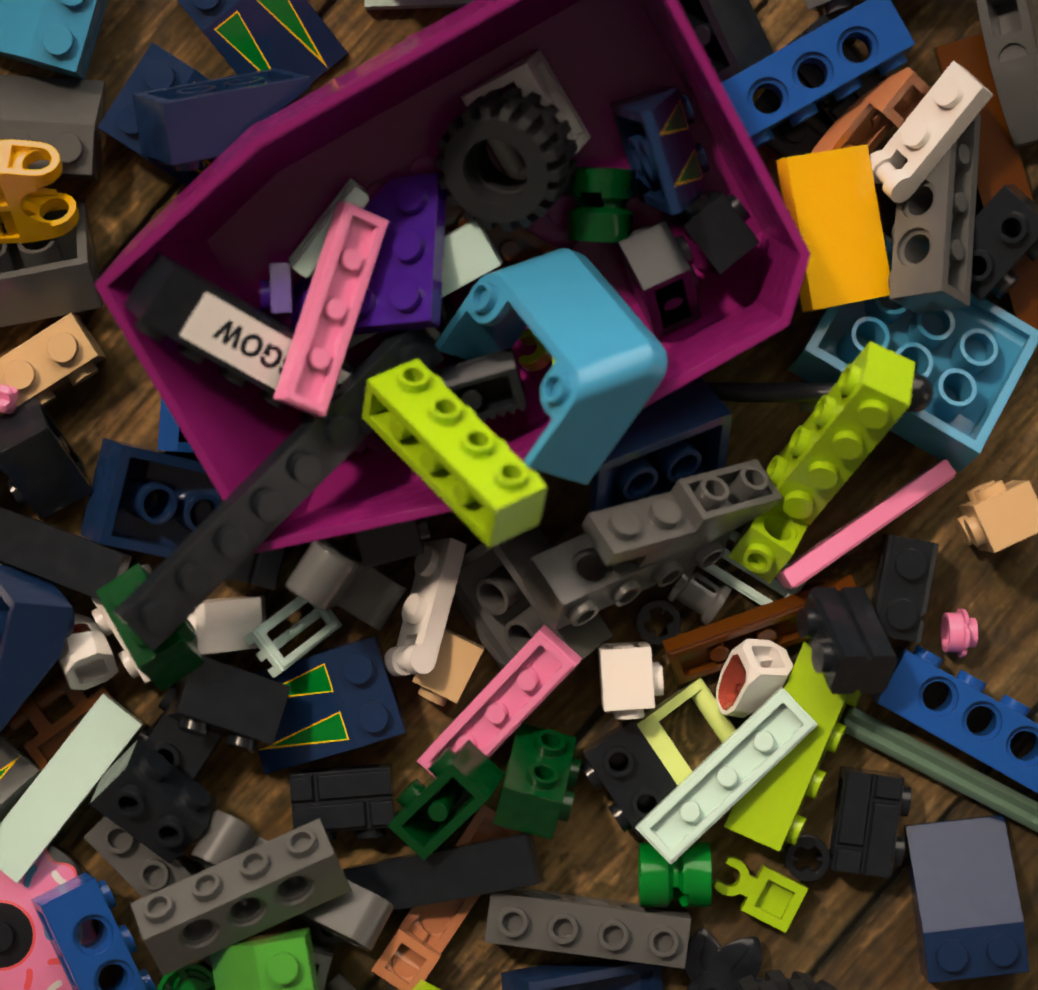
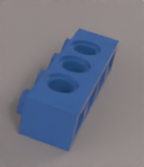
[721,0,915,149]
[871,645,1038,793]
[31,872,156,990]

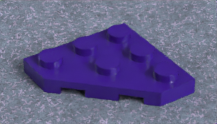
[292,173,447,335]

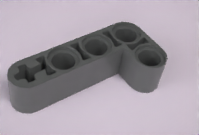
[285,538,409,631]
[191,810,395,952]

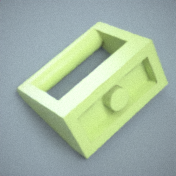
[635,677,736,785]

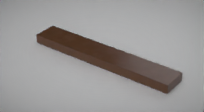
[933,33,1038,330]

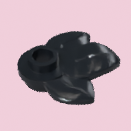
[684,928,764,990]

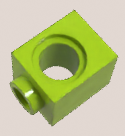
[728,508,809,584]

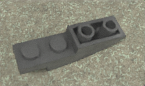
[976,0,1038,148]
[581,459,783,567]

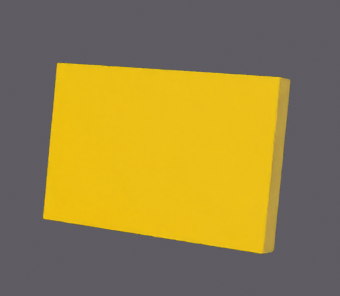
[776,144,890,312]

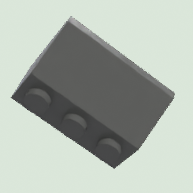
[0,75,106,181]
[0,199,102,327]
[453,525,613,670]

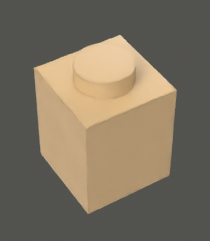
[412,627,484,706]

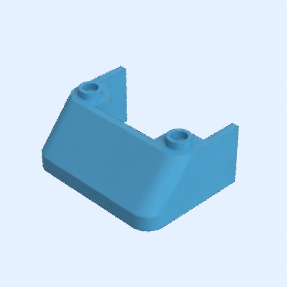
[435,248,667,485]

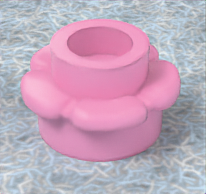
[940,609,978,658]

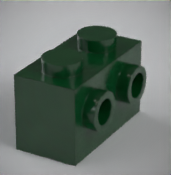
[96,563,205,691]
[493,723,581,840]
[388,740,505,860]

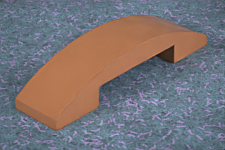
[811,67,931,155]
[371,804,524,990]

